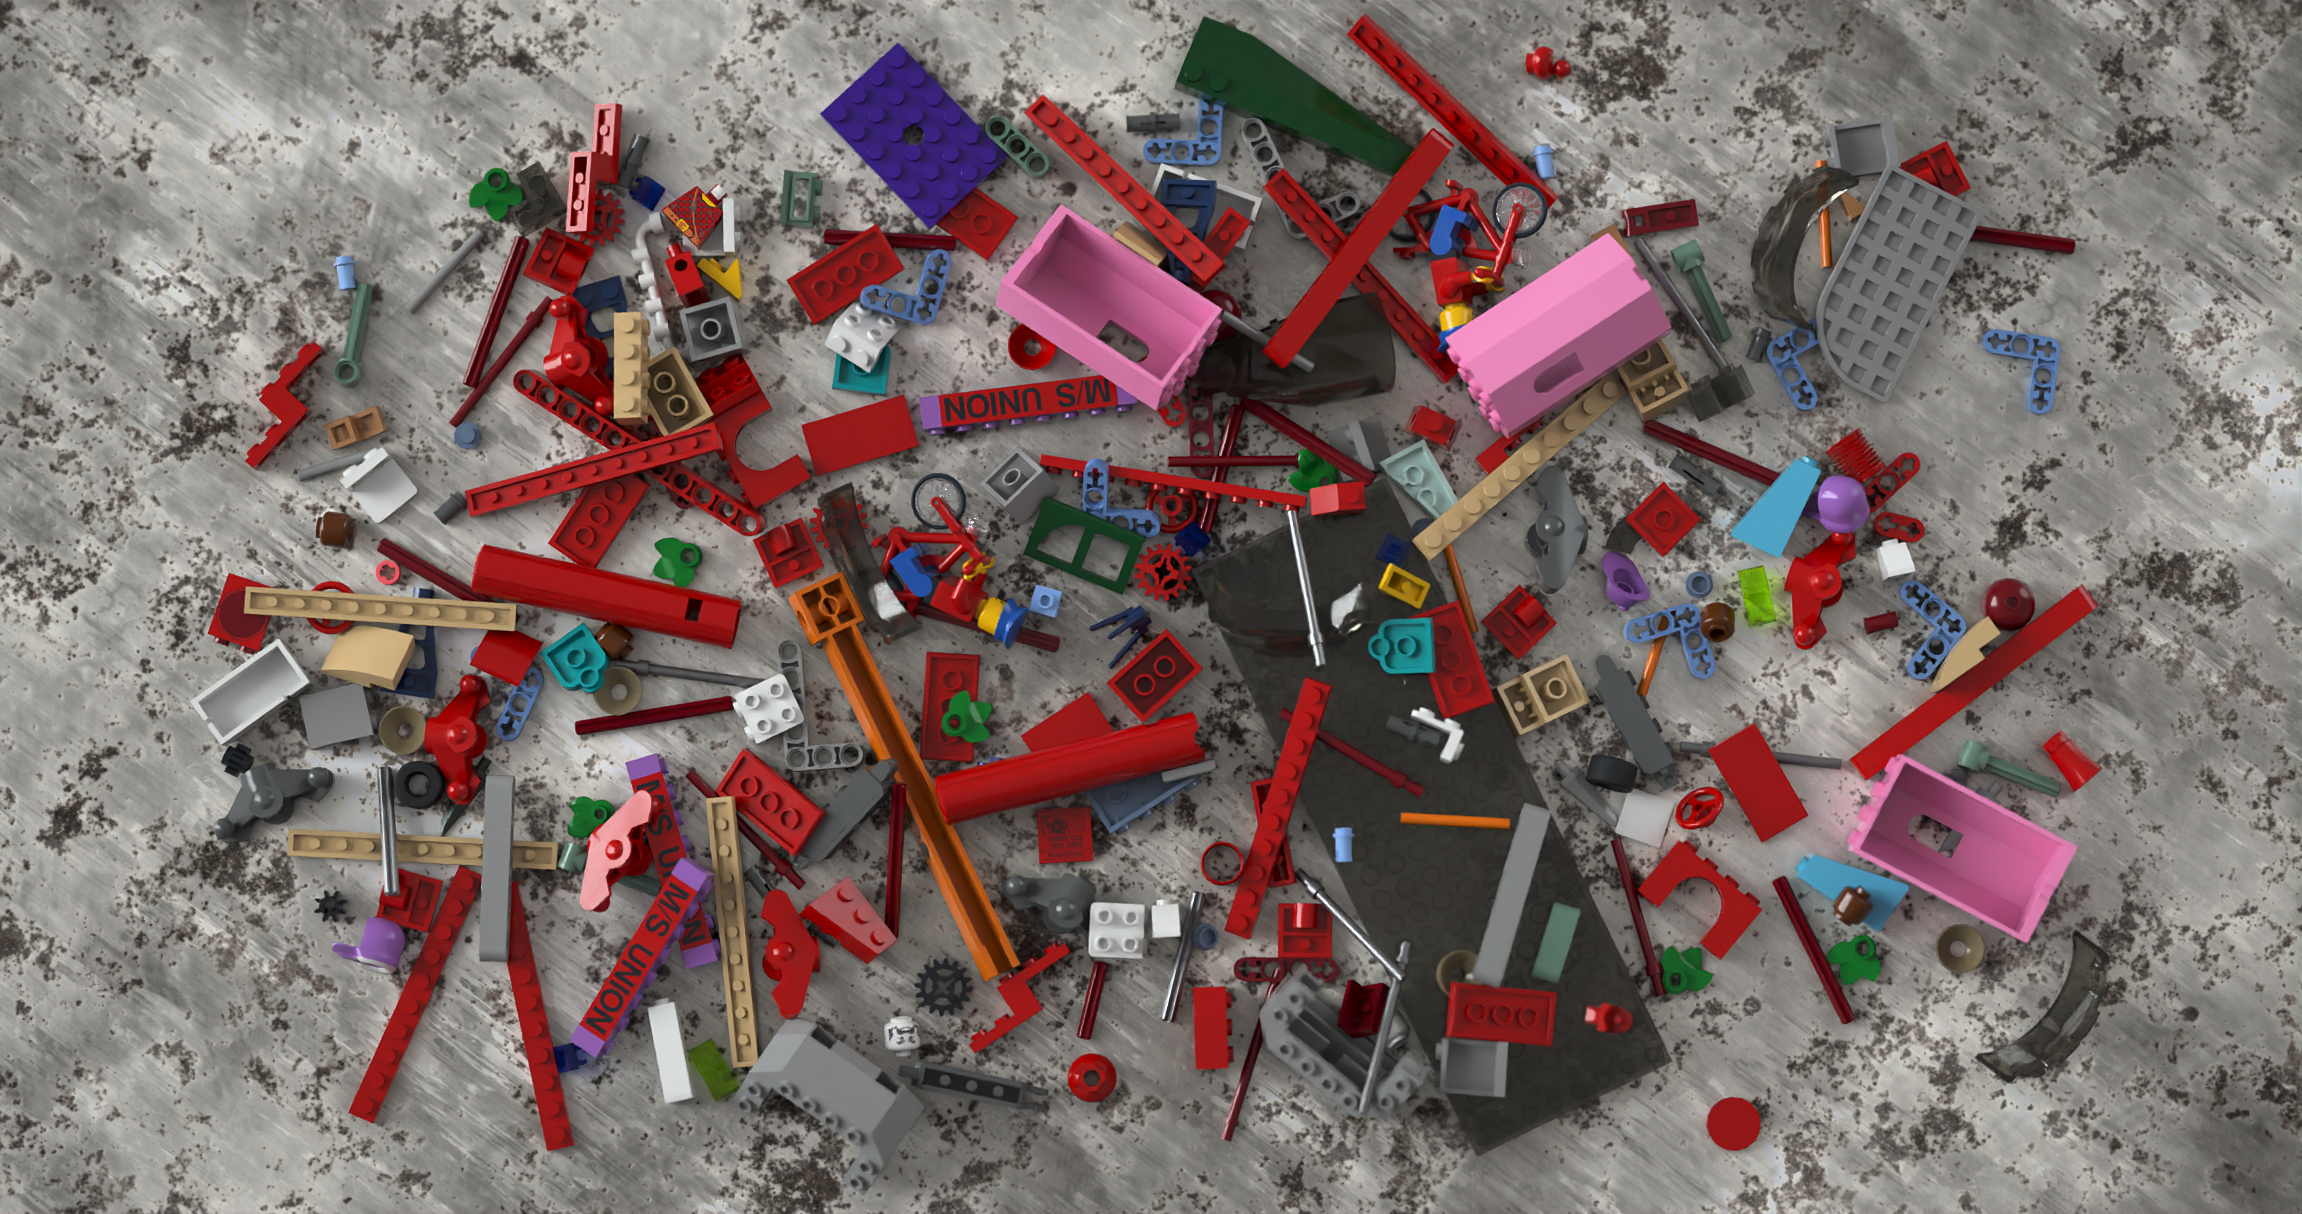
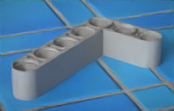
[1241,118,1360,242]
[777,639,865,772]

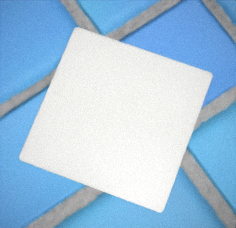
[1615,788,1675,848]

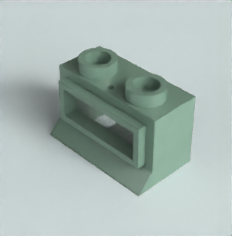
[780,169,822,229]

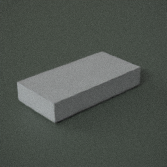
[1159,758,1216,783]

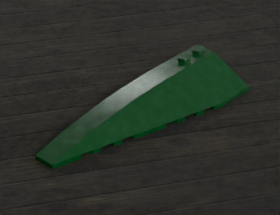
[1174,16,1414,177]

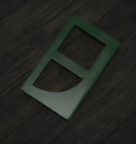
[1023,496,1146,595]

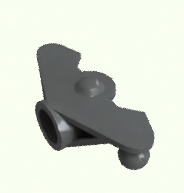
[1526,465,1588,594]
[213,763,335,843]
[1002,873,1097,951]

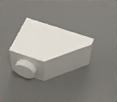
[1876,539,1916,581]
[1151,899,1180,939]

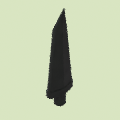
[440,756,492,837]

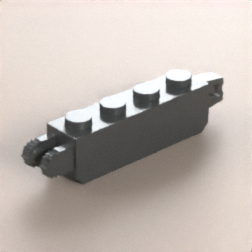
[1595,654,1679,791]
[789,758,899,870]
[898,1061,1049,1112]

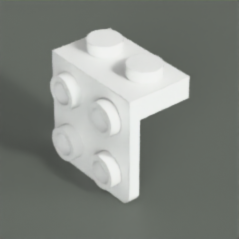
[683,198,741,257]
[824,299,901,373]
[340,447,418,523]
[733,674,804,745]
[1410,708,1464,764]
[1088,902,1148,959]

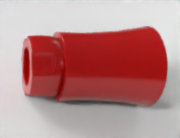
[2042,730,2103,793]

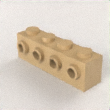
[614,312,651,425]

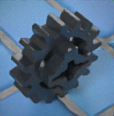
[914,958,973,1017]

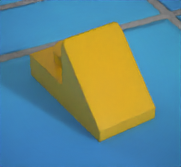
[697,257,744,302]
[1378,563,1431,609]

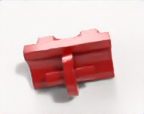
[1585,1003,1633,1034]

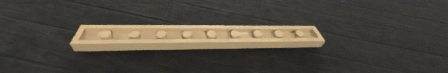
[1412,373,1627,561]
[244,586,517,631]
[706,796,761,1068]
[287,829,559,870]

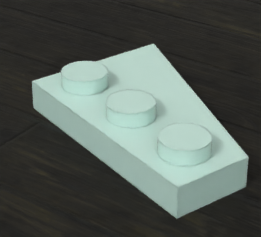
[1376,439,1458,520]

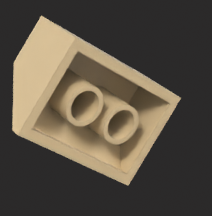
[648,346,714,436]

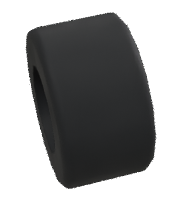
[1586,754,1638,793]
[394,760,445,810]

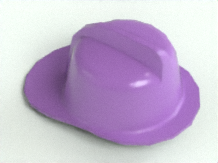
[1602,551,1650,611]

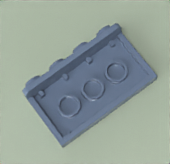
[1084,771,1202,836]

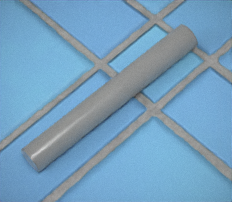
[298,447,375,481]

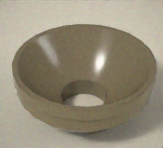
[593,666,642,716]
[379,706,427,755]
[1935,924,1985,973]
[1437,950,1484,997]

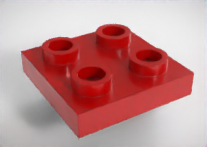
[1900,141,1971,197]
[523,227,595,296]
[753,518,824,589]
[1481,584,1557,660]
[376,868,444,933]
[1278,903,1332,958]

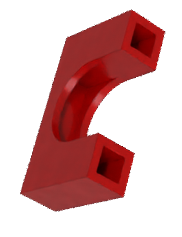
[705,389,812,511]
[1636,840,1762,960]

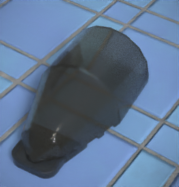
[1196,292,1396,408]

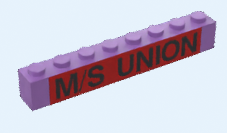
[919,375,1137,436]
[625,753,721,970]
[570,857,715,1058]

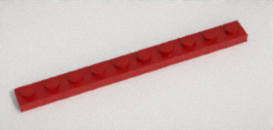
[1347,14,1559,218]
[1024,94,1226,285]
[1262,168,1460,384]
[465,422,723,518]
[1040,454,1308,513]
[1224,677,1333,940]
[348,865,482,1124]
[507,881,575,1151]

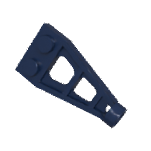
[1160,179,1218,287]
[573,275,628,380]
[380,587,439,699]

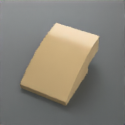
[1113,221,1169,270]
[1615,340,1692,423]
[1931,616,2001,692]
[321,625,416,691]
[1491,654,1591,740]

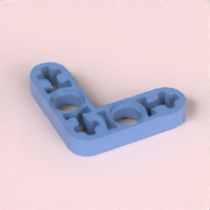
[1143,99,1223,167]
[860,249,951,325]
[1765,317,1819,411]
[1982,329,2060,415]
[1083,458,1162,538]
[1899,580,1966,680]
[1623,603,1716,679]
[470,646,544,741]

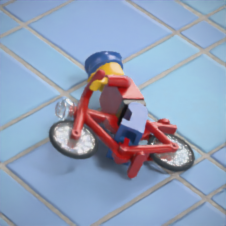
[1388,180,1548,353]
[850,473,1029,649]

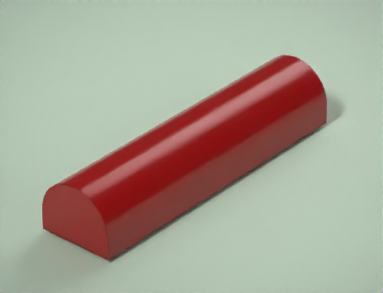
[1250,778,1297,888]

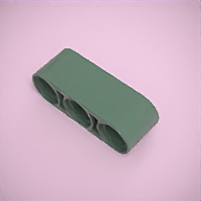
[986,116,1050,179]
[1531,901,1580,985]

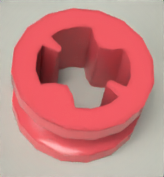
[376,560,401,585]

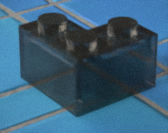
[507,161,567,237]
[1685,363,1755,422]

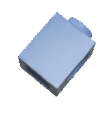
[1029,585,1063,620]

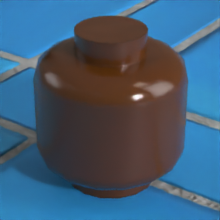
[316,511,357,548]
[1700,602,1735,642]
[594,623,634,661]
[1833,885,1873,926]

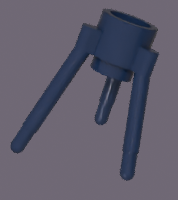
[1089,605,1152,669]

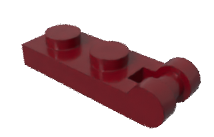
[1620,199,1699,238]

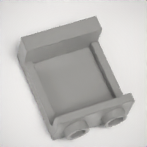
[1822,114,1901,180]
[299,684,379,750]
[1433,1038,1508,1097]

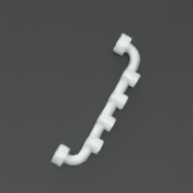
[631,211,692,363]

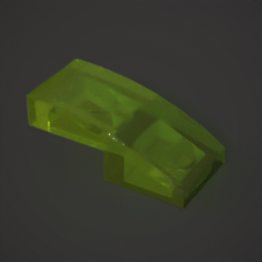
[1737,565,1776,627]
[688,1038,739,1102]

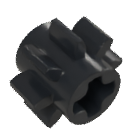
[221,743,255,778]
[314,890,348,923]

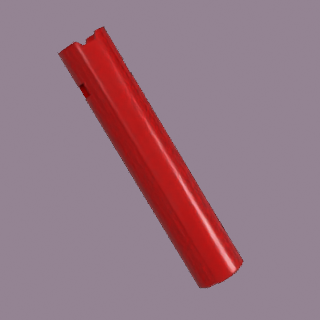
[471,544,742,649]
[934,712,1205,826]

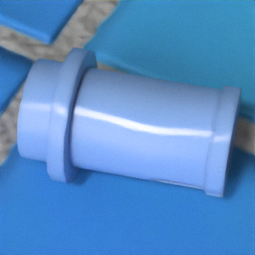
[1532,145,1555,180]
[334,256,357,290]
[1333,827,1354,862]

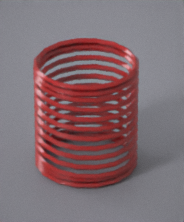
[1825,428,1887,484]
[1201,841,1244,886]

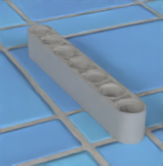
[479,775,515,962]
[1472,803,1551,988]

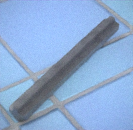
[377,766,400,897]
[1161,891,1206,1023]

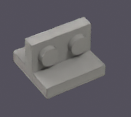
[1326,415,1391,483]

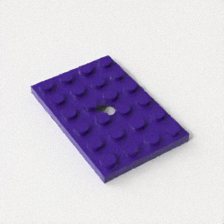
[820,43,1008,230]

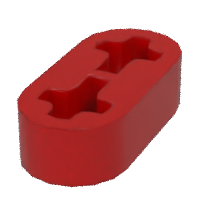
[1873,512,1925,543]

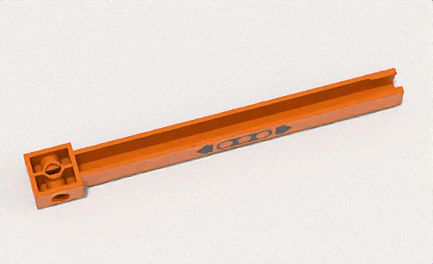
[788,571,1020,982]

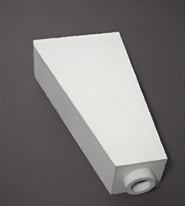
[648,998,697,1103]

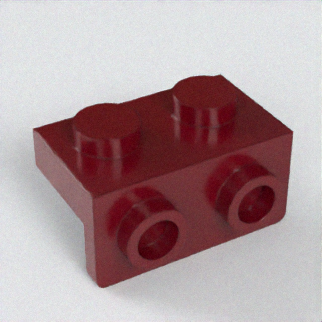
[1337,979,1389,1039]

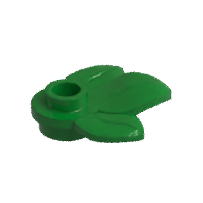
[469,168,523,222]
[1288,449,1338,492]
[652,537,703,587]
[941,690,992,743]
[567,796,615,839]
[1827,935,1881,985]
[1661,946,1713,994]

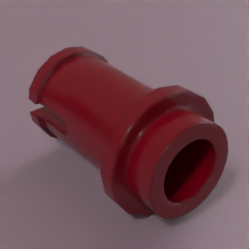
[1863,610,1899,635]

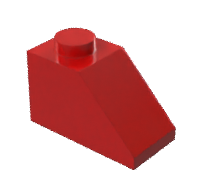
[1309,482,1366,516]

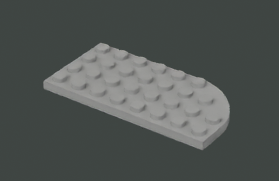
[1816,163,1984,404]

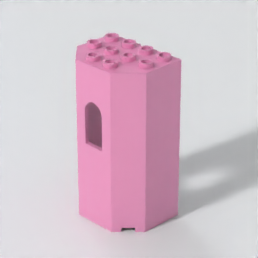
[995,204,1222,411]
[1445,233,1672,439]
[1846,754,2078,943]

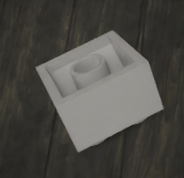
[679,296,750,363]
[980,447,1060,525]

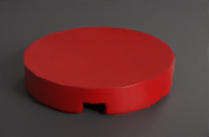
[1706,1097,1761,1151]

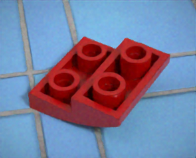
[695,354,761,416]
[470,629,543,687]

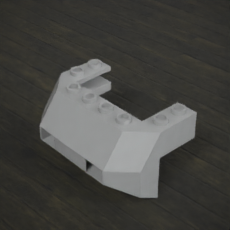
[1259,964,1430,1117]
[730,1017,925,1196]

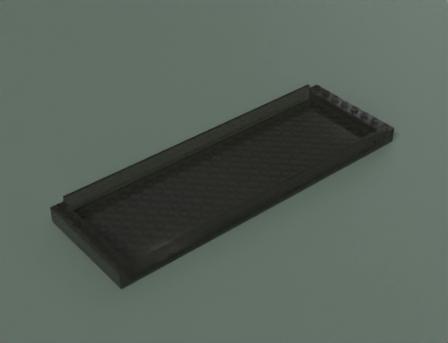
[1192,477,1673,1157]

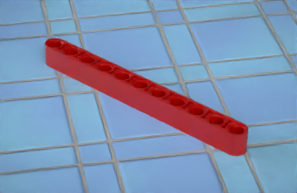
[1262,128,1454,369]
[513,369,766,536]
[1849,584,2099,781]

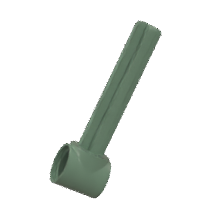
[1670,240,1732,343]
[334,283,373,388]
[1957,740,2062,798]
[557,841,662,897]

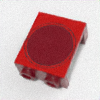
[208,573,273,655]

